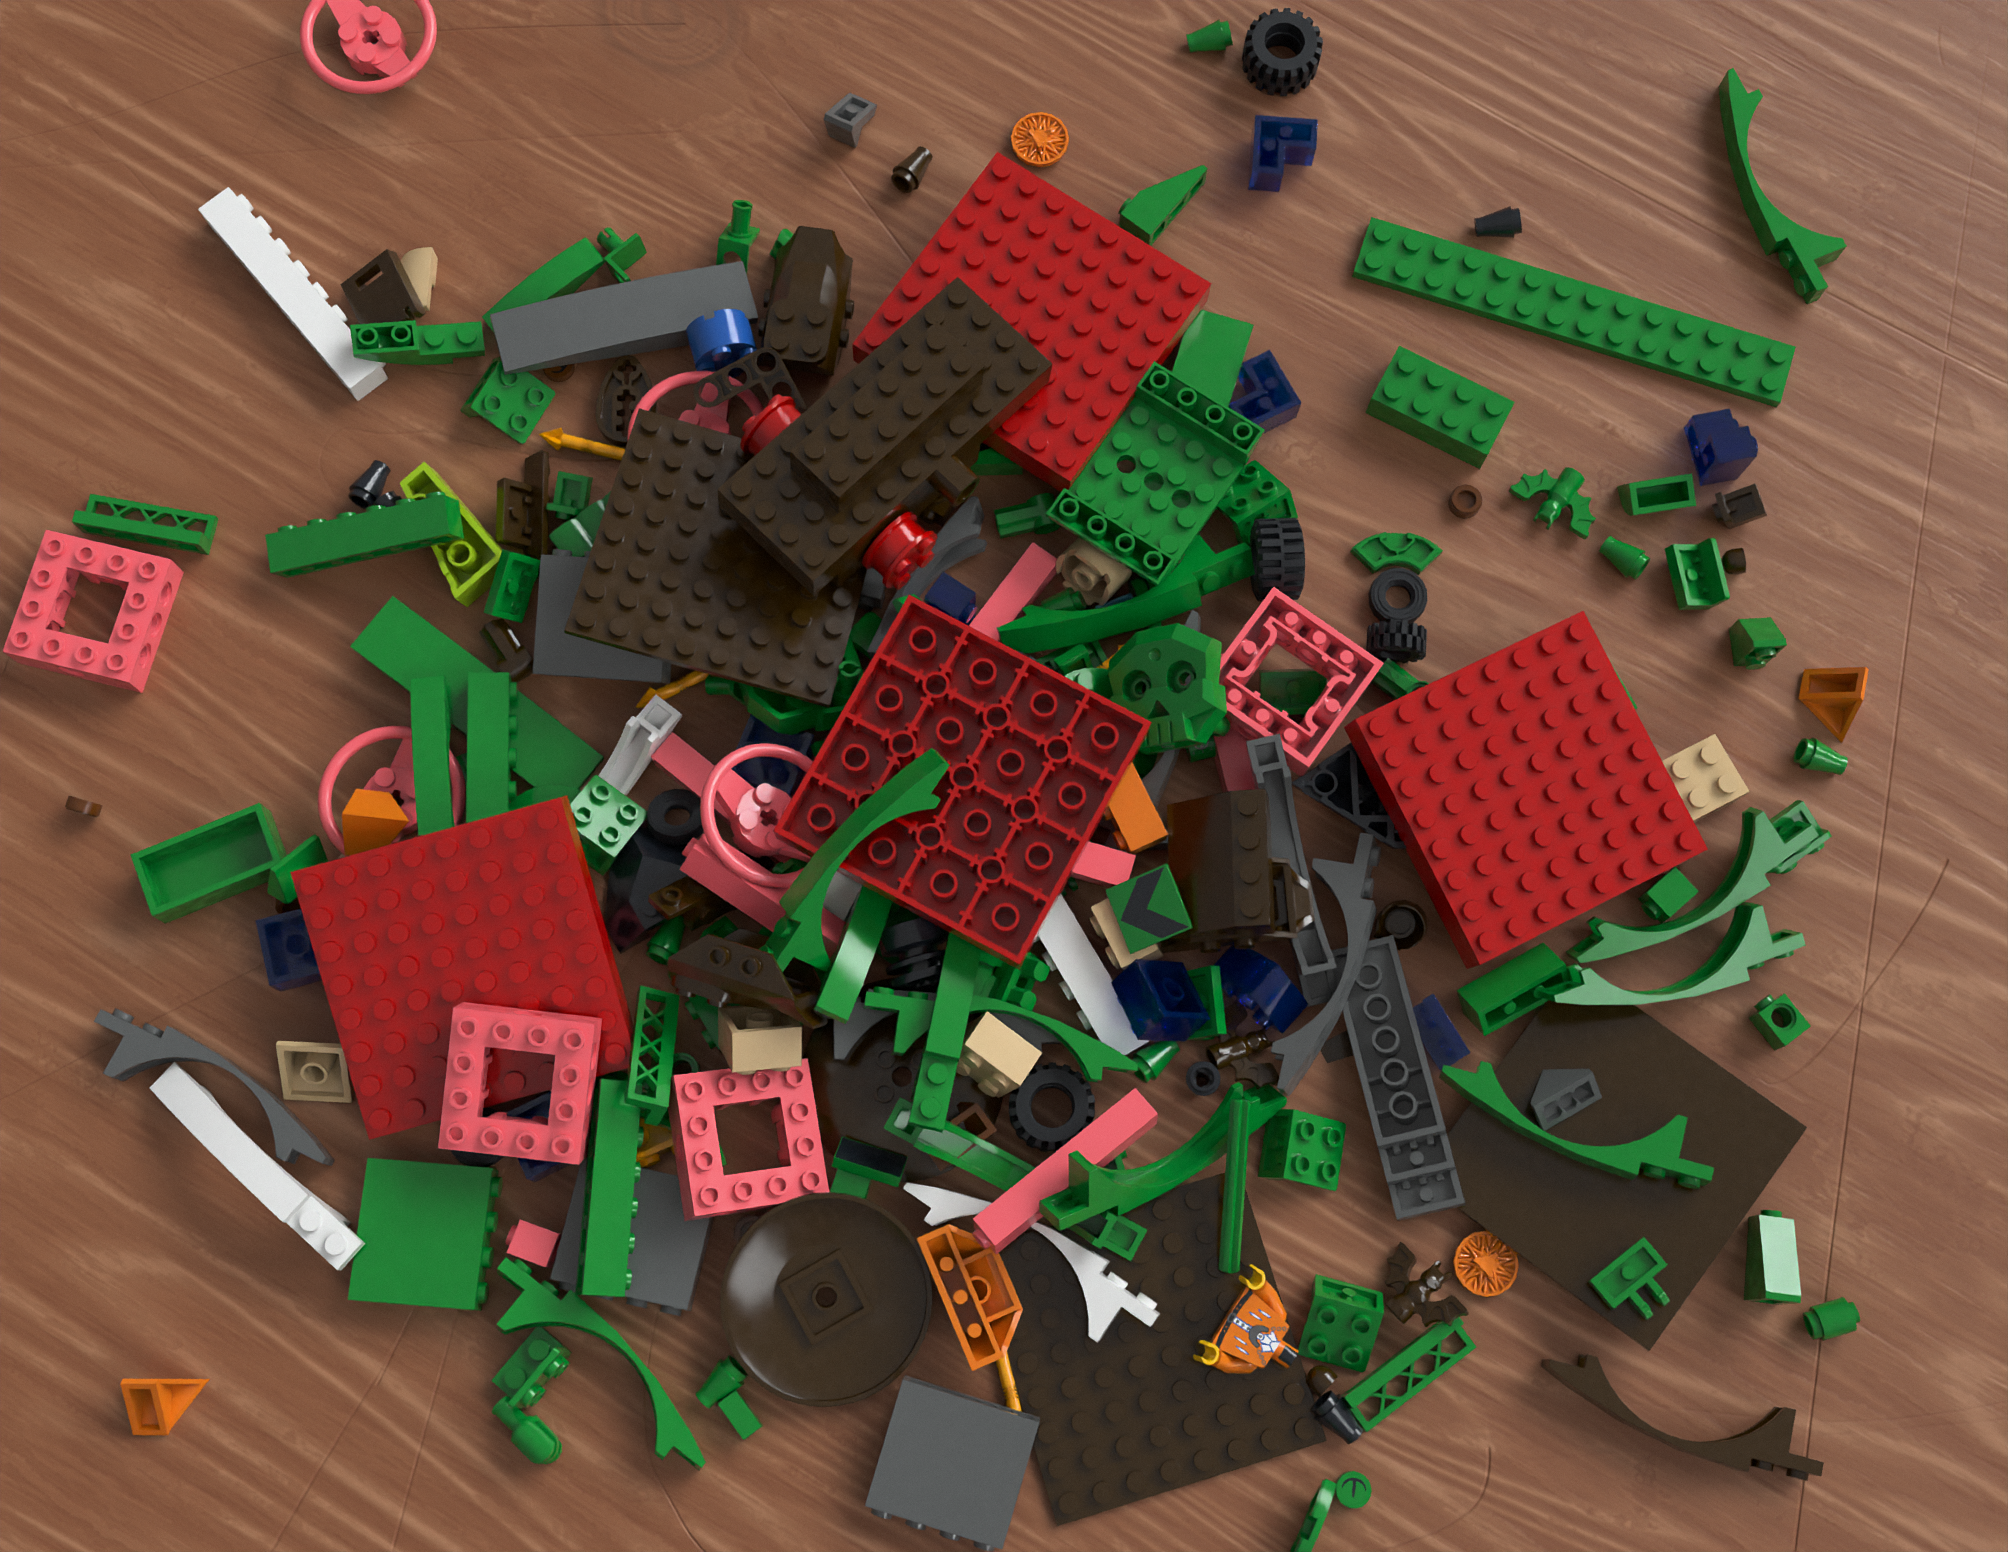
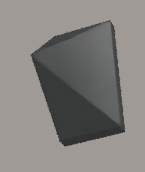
[1530,1069,1602,1131]

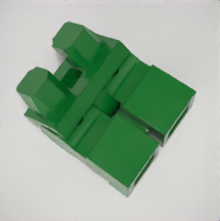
[973,950,1050,1011]

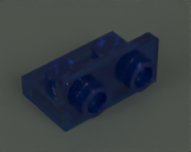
[1413,993,1470,1070]

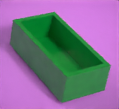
[1365,346,1515,469]
[131,803,287,924]

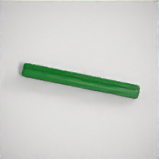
[1219,1098,1251,1273]

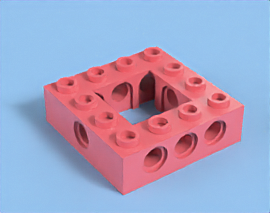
[2,530,184,693]
[1219,587,1384,777]
[438,1002,602,1165]
[668,1058,829,1221]

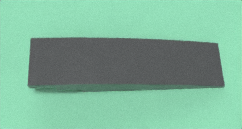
[490,261,758,375]
[1331,935,1465,1221]

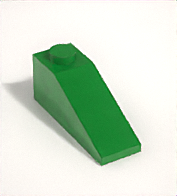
[1118,165,1208,246]

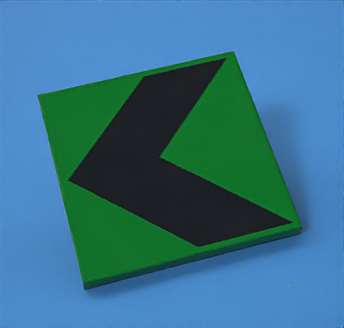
[1105,864,1193,954]

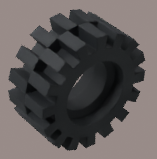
[1366,620,1427,664]

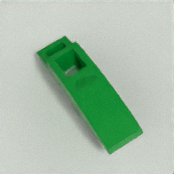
[350,320,485,365]

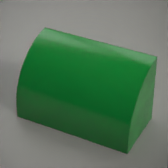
[1617,473,1697,516]

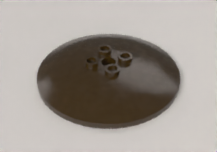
[803,978,1004,1183]
[720,1192,932,1407]

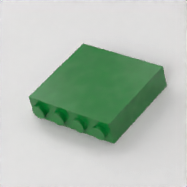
[348,1158,503,1311]

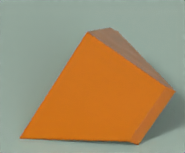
[1799,667,1869,743]
[342,789,409,856]
[120,1378,210,1435]

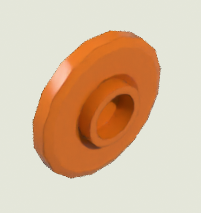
[1011,112,1069,167]
[1453,1231,1519,1297]

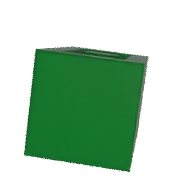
[718,1390,763,1440]

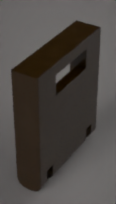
[340,249,426,324]

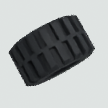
[1242,8,1323,97]
[1249,518,1305,601]
[1009,1062,1095,1153]

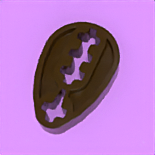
[595,355,658,448]

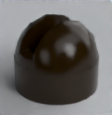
[1721,548,1746,575]
[1307,1365,1338,1397]

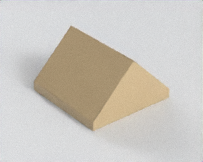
[276,1041,355,1103]

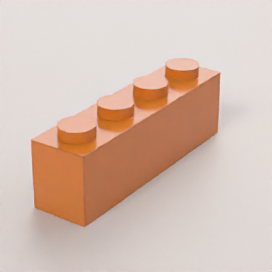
[1103,762,1168,855]

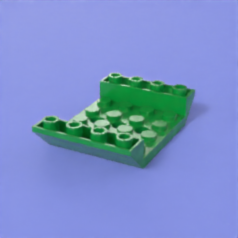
[1046,361,1265,587]

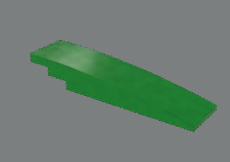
[1144,309,1254,508]
[350,596,604,789]

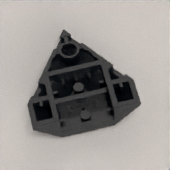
[1292,743,1407,849]
[604,820,687,954]

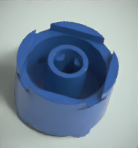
[686,309,757,378]

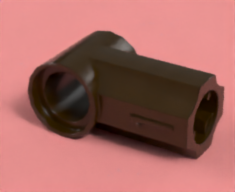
[479,618,533,683]

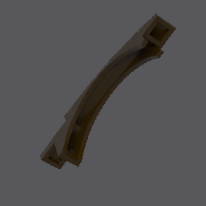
[1541,1354,1824,1481]

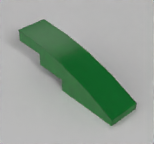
[482,237,605,332]
[814,886,893,1024]

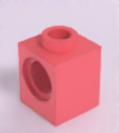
[506,1220,562,1269]

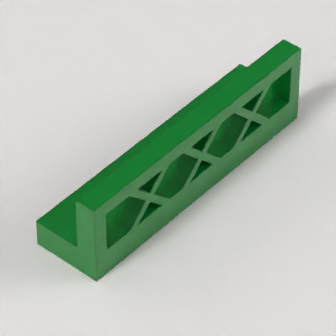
[72,494,219,555]
[624,985,680,1126]
[1341,1317,1476,1432]

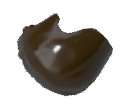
[1373,900,1428,951]

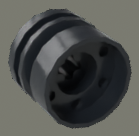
[879,918,948,991]

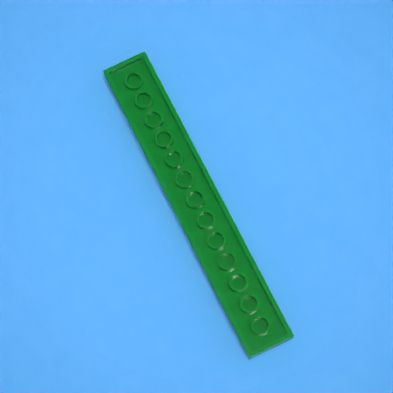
[1352,217,1796,408]

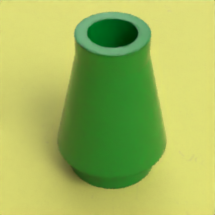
[1186,20,1233,53]
[1599,536,1650,580]
[1793,738,1848,775]
[646,915,686,966]
[1132,1035,1180,1083]
[696,1355,748,1409]

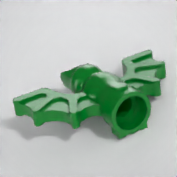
[1509,467,1596,539]

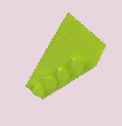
[400,462,502,607]

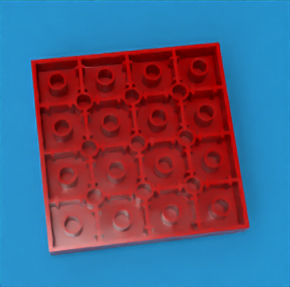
[852,152,1212,492]
[773,595,1152,970]
[1344,611,1708,969]
[290,795,643,1140]

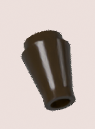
[891,146,933,193]

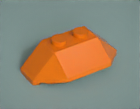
[917,1224,1023,1371]

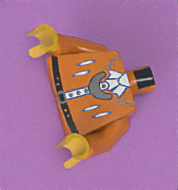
[1193,1264,1298,1374]

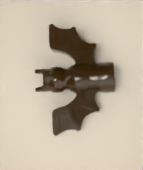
[1205,997,1279,1090]
[1384,1242,1469,1327]

